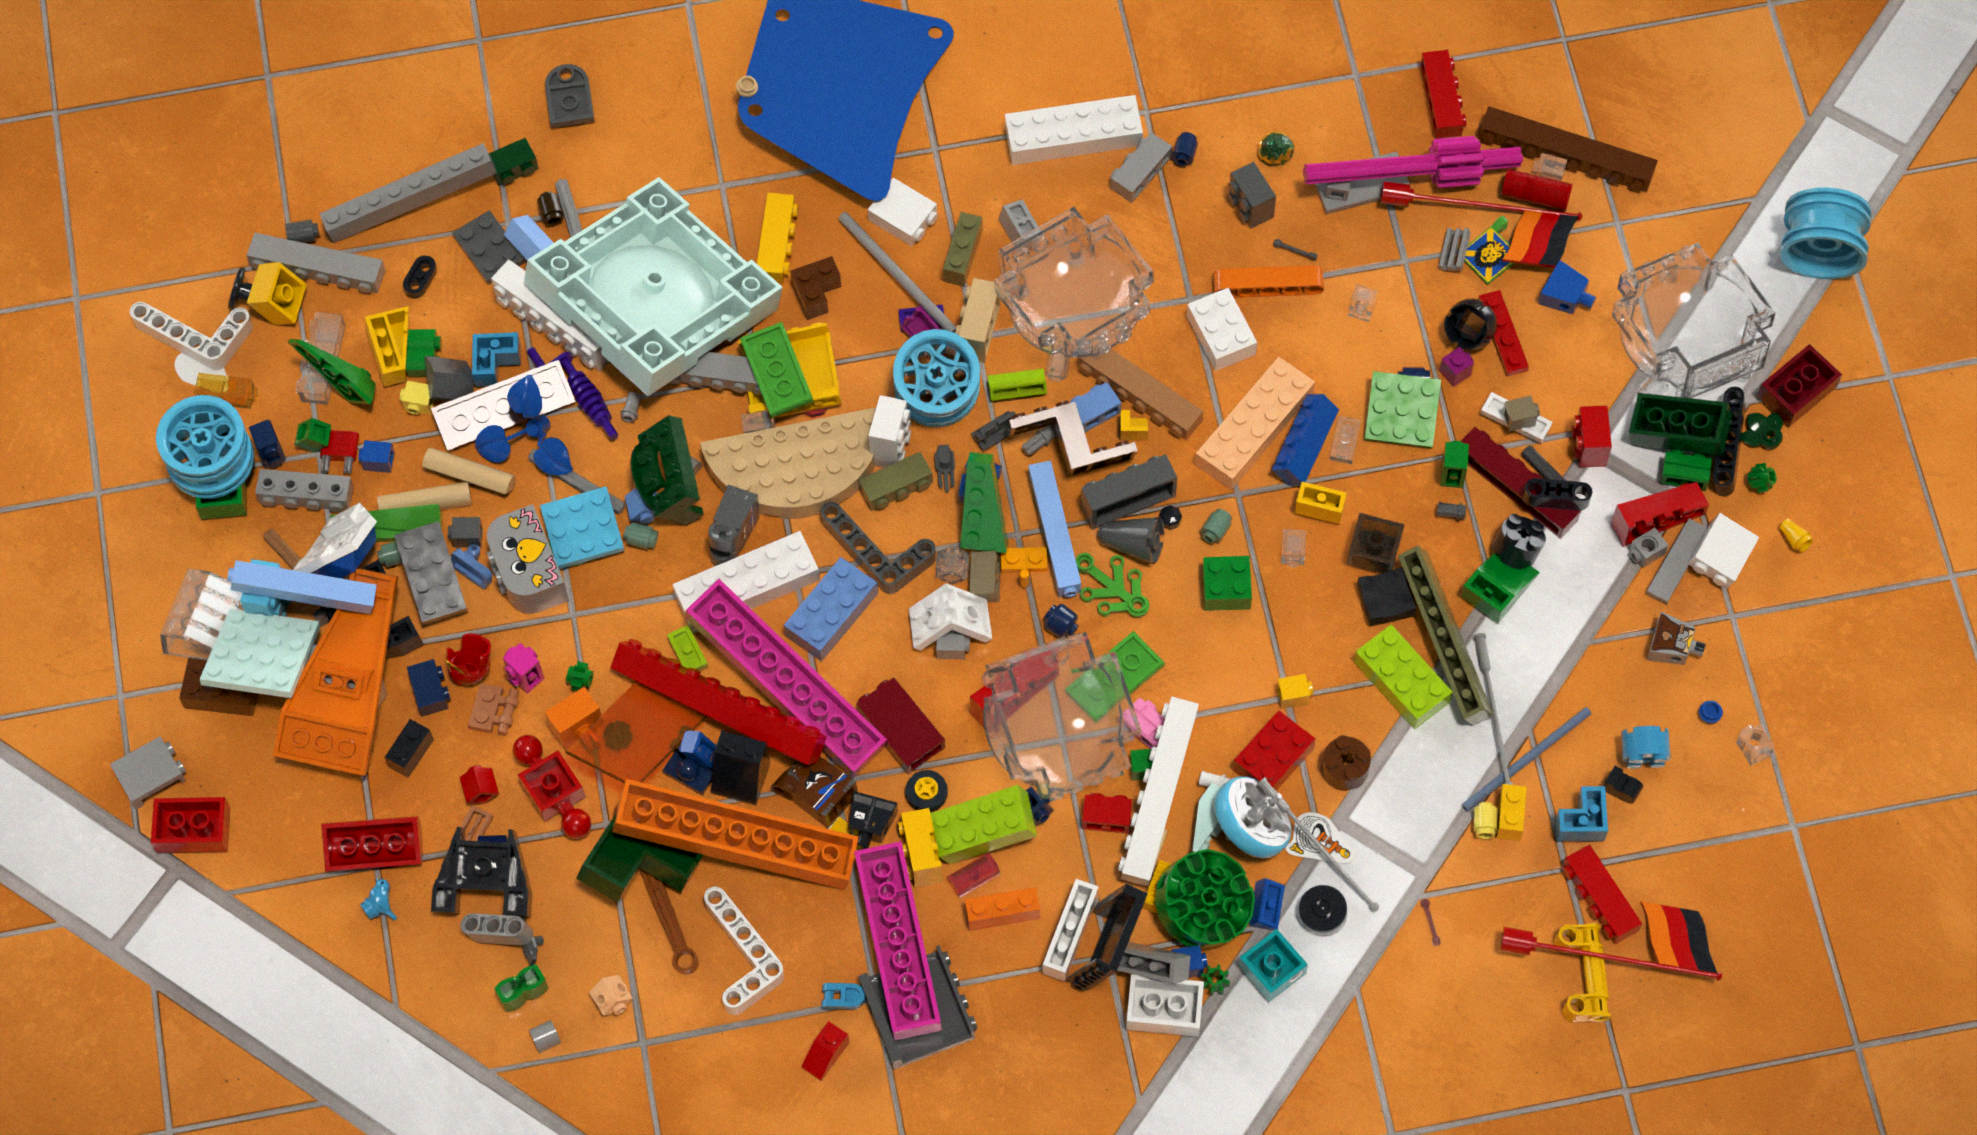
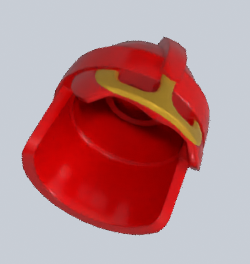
[446,633,491,686]

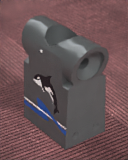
[708,484,760,566]

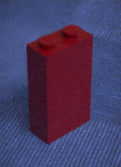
[856,677,945,774]

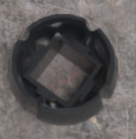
[1444,298,1497,350]

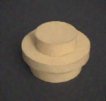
[736,76,758,97]

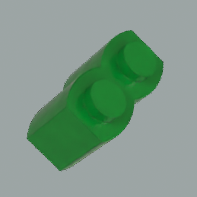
[406,329,442,377]
[494,965,548,1012]

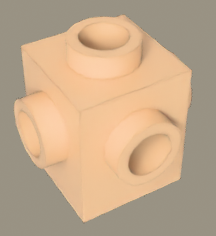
[589,975,633,1016]

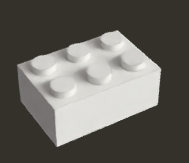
[1186,288,1257,371]
[868,395,912,468]
[1126,975,1204,1037]

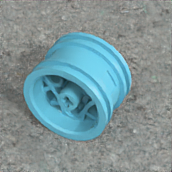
[893,329,980,427]
[156,395,254,499]

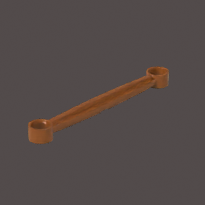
[613,805,699,975]

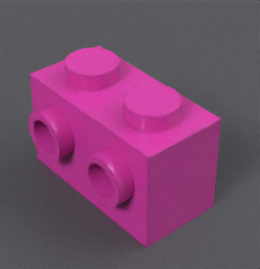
[503,643,544,694]

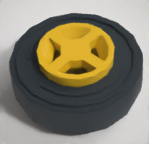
[906,770,948,812]

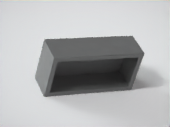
[1081,454,1177,530]

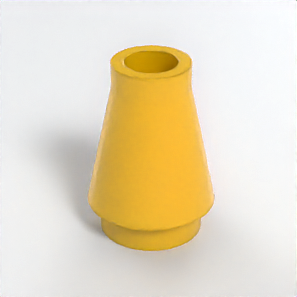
[1779,519,1813,552]

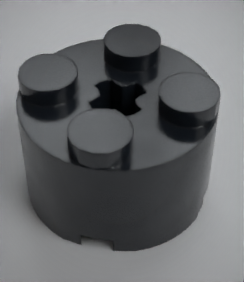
[1492,514,1546,569]

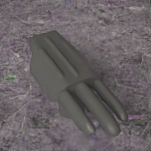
[935,444,955,492]
[518,916,544,965]

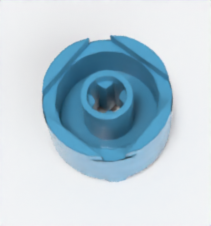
[1621,726,1671,769]

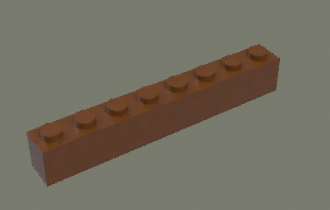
[1478,106,1658,193]

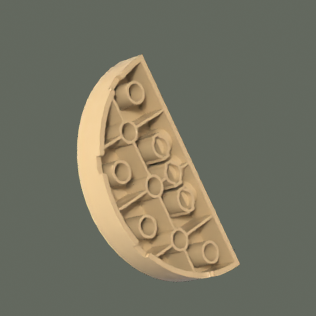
[700,407,876,519]

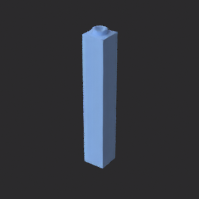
[504,215,553,260]
[1028,460,1081,598]
[227,560,377,614]

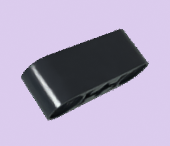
[1523,478,1593,511]

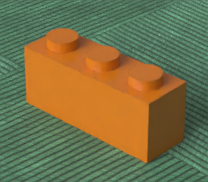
[965,887,1040,931]

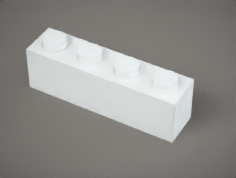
[1043,879,1099,982]

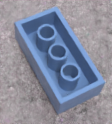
[783,557,878,662]

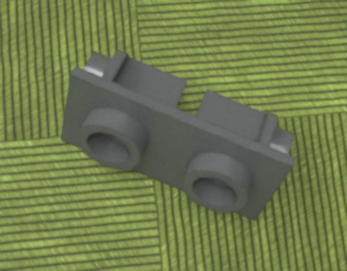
[971,411,1015,451]

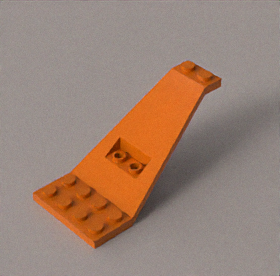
[273,568,399,776]

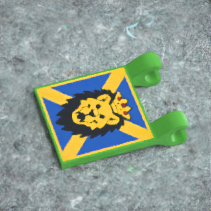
[1458,216,1515,285]

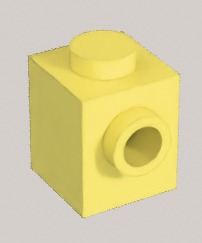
[400,381,436,415]

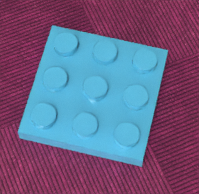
[540,486,625,569]

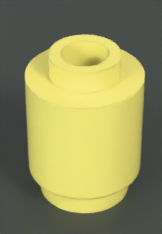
[1474,802,1498,839]

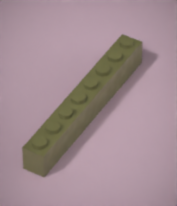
[1398,545,1494,725]

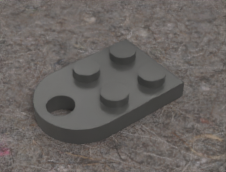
[545,64,595,128]

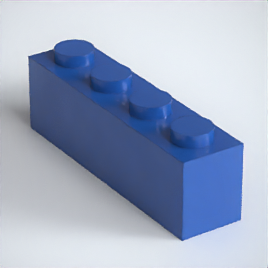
[1272,394,1339,485]

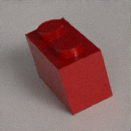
[1082,793,1132,834]

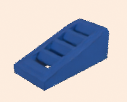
[679,731,716,772]

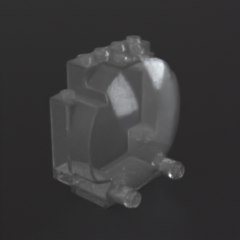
[994,207,1154,358]
[1612,243,1776,398]
[982,632,1142,802]

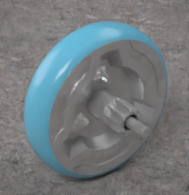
[1215,776,1291,858]

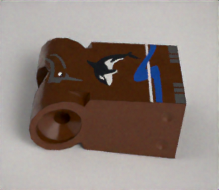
[771,756,858,829]

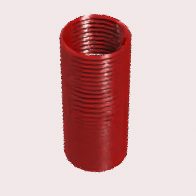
[1501,168,1573,211]

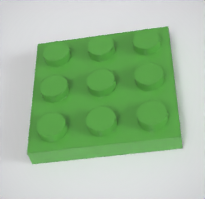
[1364,371,1441,448]

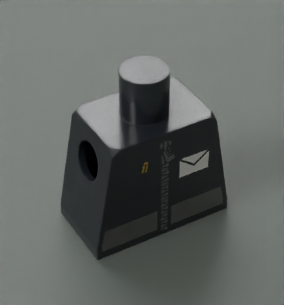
[849,791,898,850]

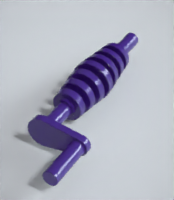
[527,347,618,440]

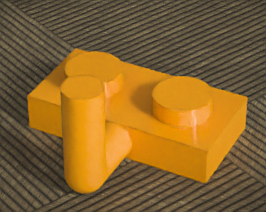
[1001,547,1047,588]

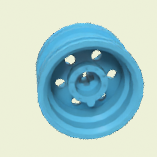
[1780,187,1872,279]

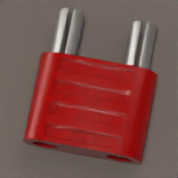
[320,430,359,474]

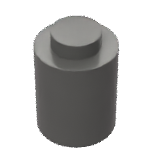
[285,219,320,243]

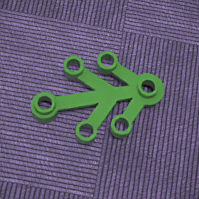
[1076,553,1149,617]

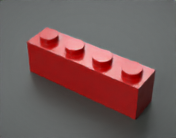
[1420,49,1467,139]
[1562,844,1642,944]

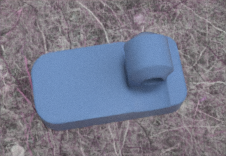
[451,544,492,589]

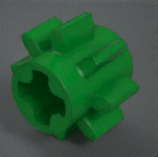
[1747,463,1777,493]
[566,661,594,691]
[1200,964,1230,996]

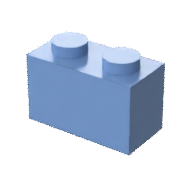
[1070,382,1122,433]

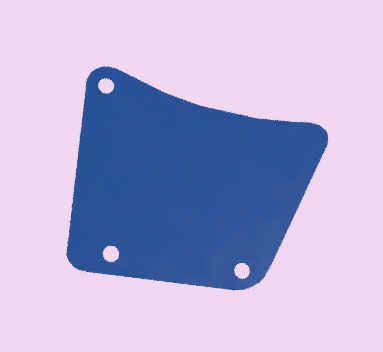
[738,0,954,201]

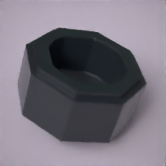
[1159,505,1182,530]

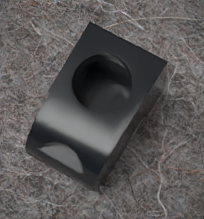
[1604,765,1643,803]

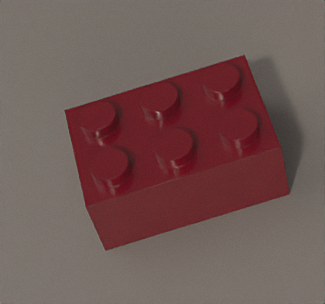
[1757,344,1842,427]

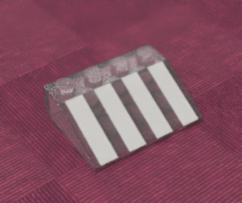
[160,568,244,660]

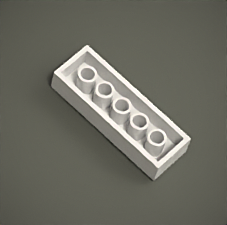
[1005,95,1143,165]
[491,259,609,372]
[672,531,820,634]

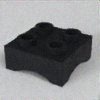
[1357,567,1416,626]

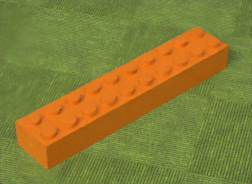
[612,779,858,890]

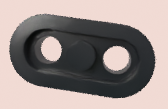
[403,255,437,297]

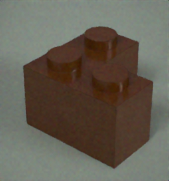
[790,256,841,320]

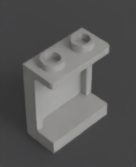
[110,736,186,810]

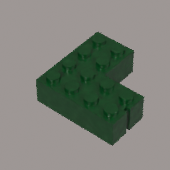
[576,814,704,903]

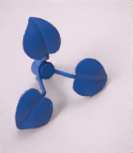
[475,374,573,475]

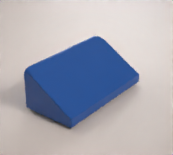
[1249,878,1285,931]

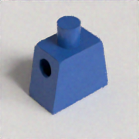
[1538,260,1596,314]

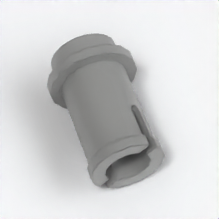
[620,392,642,423]

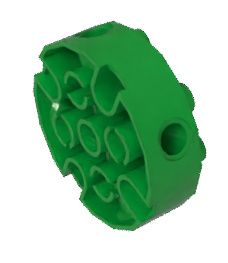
[1155,849,1255,950]

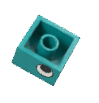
[1238,929,1308,1002]

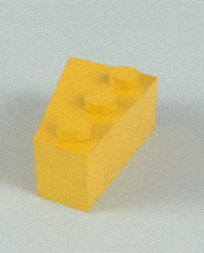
[365,306,409,387]
[898,808,943,887]

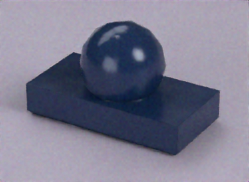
[662,752,712,796]

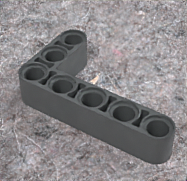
[821,502,936,594]

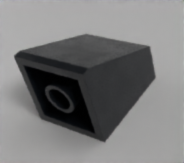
[711,731,770,805]

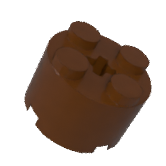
[1322,735,1371,791]

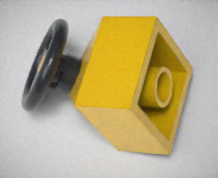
[228,262,307,325]

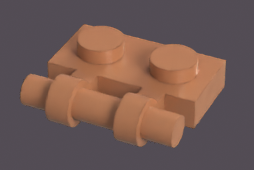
[468,683,519,735]

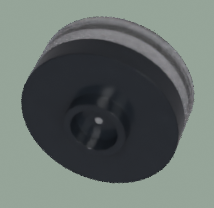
[1299,885,1348,937]

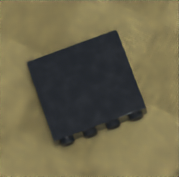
[1066,883,1148,991]

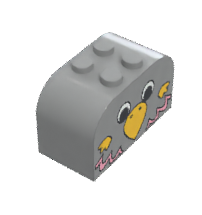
[487,504,569,614]

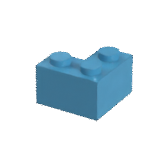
[472,332,521,387]
[1555,786,1608,841]

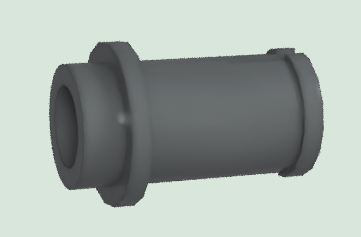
[1437,502,1467,521]

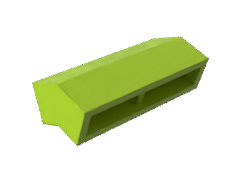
[988,368,1047,401]

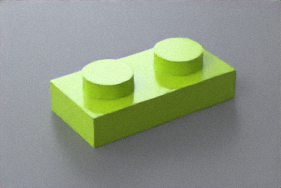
[667,625,708,671]

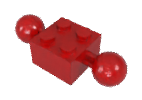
[513,735,592,839]

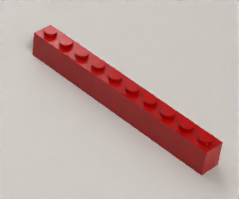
[610,639,827,765]

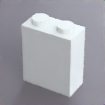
[868,178,938,247]
[1688,513,1759,588]

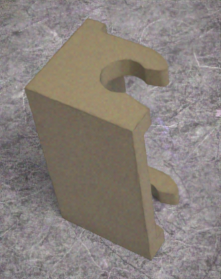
[970,551,1001,602]

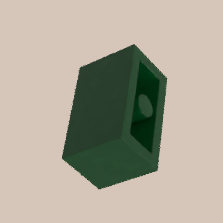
[489,137,539,186]

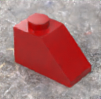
[801,1021,850,1081]

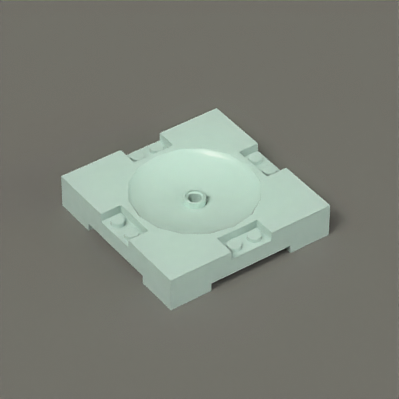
[524,177,783,396]

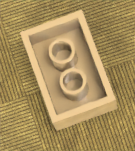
[955,278,1001,363]

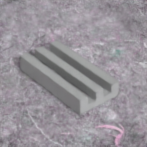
[1439,228,1471,271]

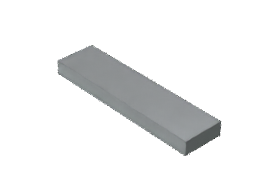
[1646,518,1707,605]

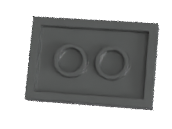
[452,210,526,285]

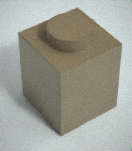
[1502,396,1540,431]

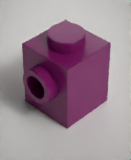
[1439,347,1474,387]

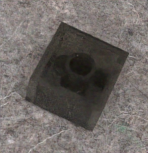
[1346,513,1405,574]

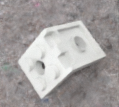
[909,583,992,651]

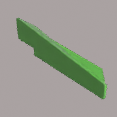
[330,504,443,542]

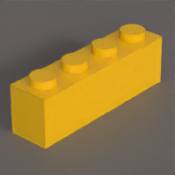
[757,193,799,284]

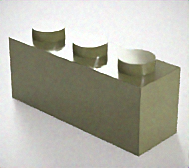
[943,212,983,287]
[859,452,933,511]

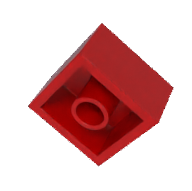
[1571,406,1612,468]

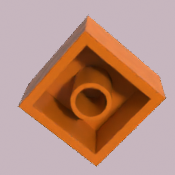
[545,687,605,752]

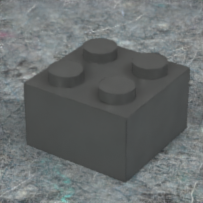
[1227,162,1276,229]

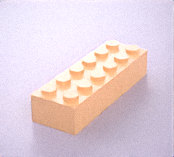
[1195,357,1315,491]

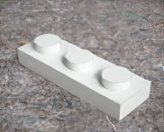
[1480,392,1553,444]

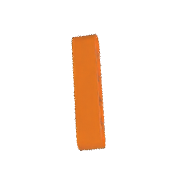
[1213,265,1324,298]

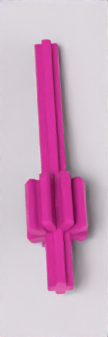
[1303,136,1523,188]

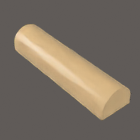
[422,447,516,494]
[377,482,472,510]

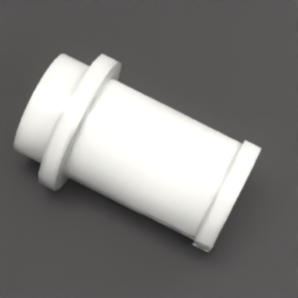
[1199,771,1230,787]

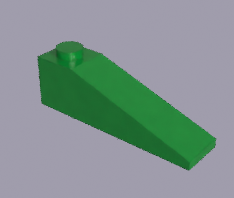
[288,339,376,405]

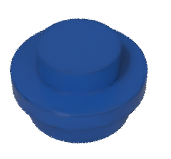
[1699,701,1723,724]

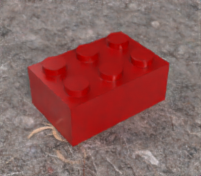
[1233,710,1316,791]
[151,797,230,853]

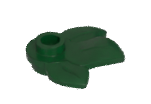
[1741,412,1783,449]

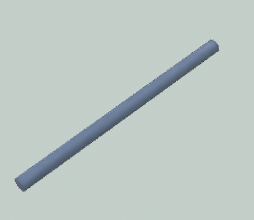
[1462,707,1591,812]

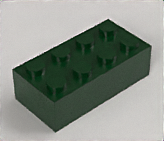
[1628,393,1732,456]

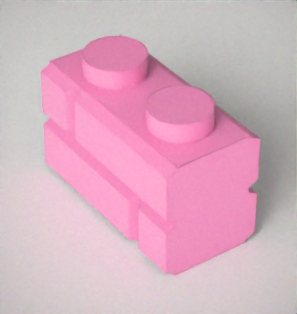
[1121,698,1165,749]

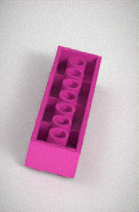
[854,841,942,1041]

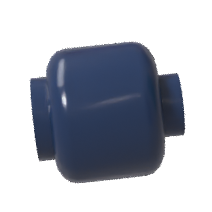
[1043,604,1079,638]

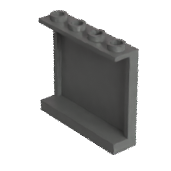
[858,945,978,1070]

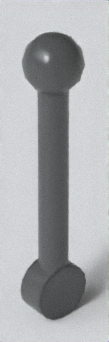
[1273,239,1318,261]

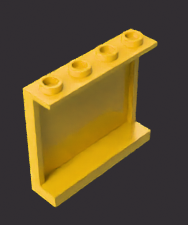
[738,323,842,423]

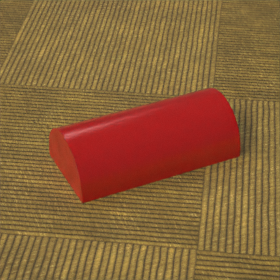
[321,816,423,871]

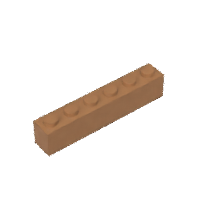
[1078,338,1203,441]

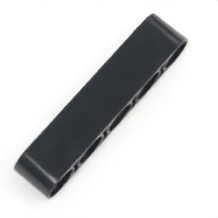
[1713,386,1746,496]

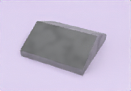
[424,356,474,401]

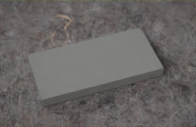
[1315,151,1411,214]

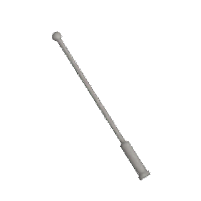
[1474,633,1513,785]
[1257,777,1379,912]

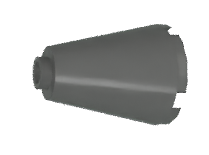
[1098,517,1165,563]

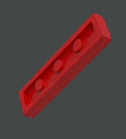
[1478,290,1529,376]

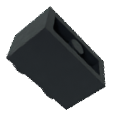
[385,719,434,778]

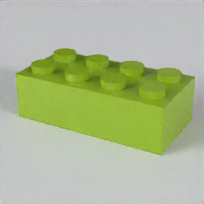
[1354,624,1453,730]
[930,785,1037,864]

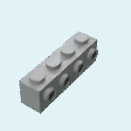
[255,469,354,512]

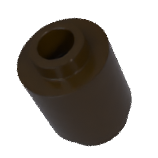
[537,192,564,226]

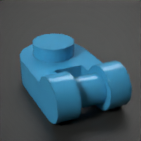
[821,983,865,1010]

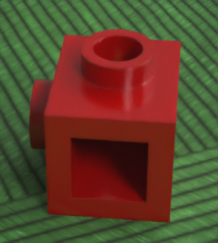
[460,765,499,804]

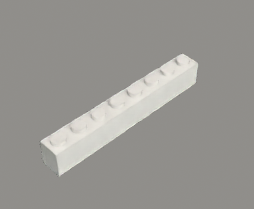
[1118,696,1199,887]

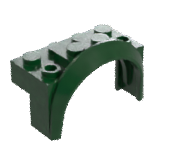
[630,415,704,526]

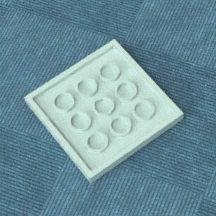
[200,609,320,698]

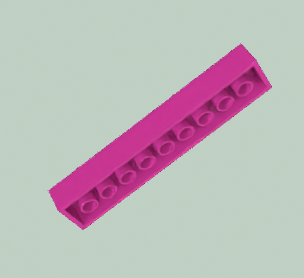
[685,579,887,779]

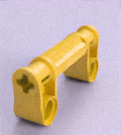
[1554,923,1611,1022]

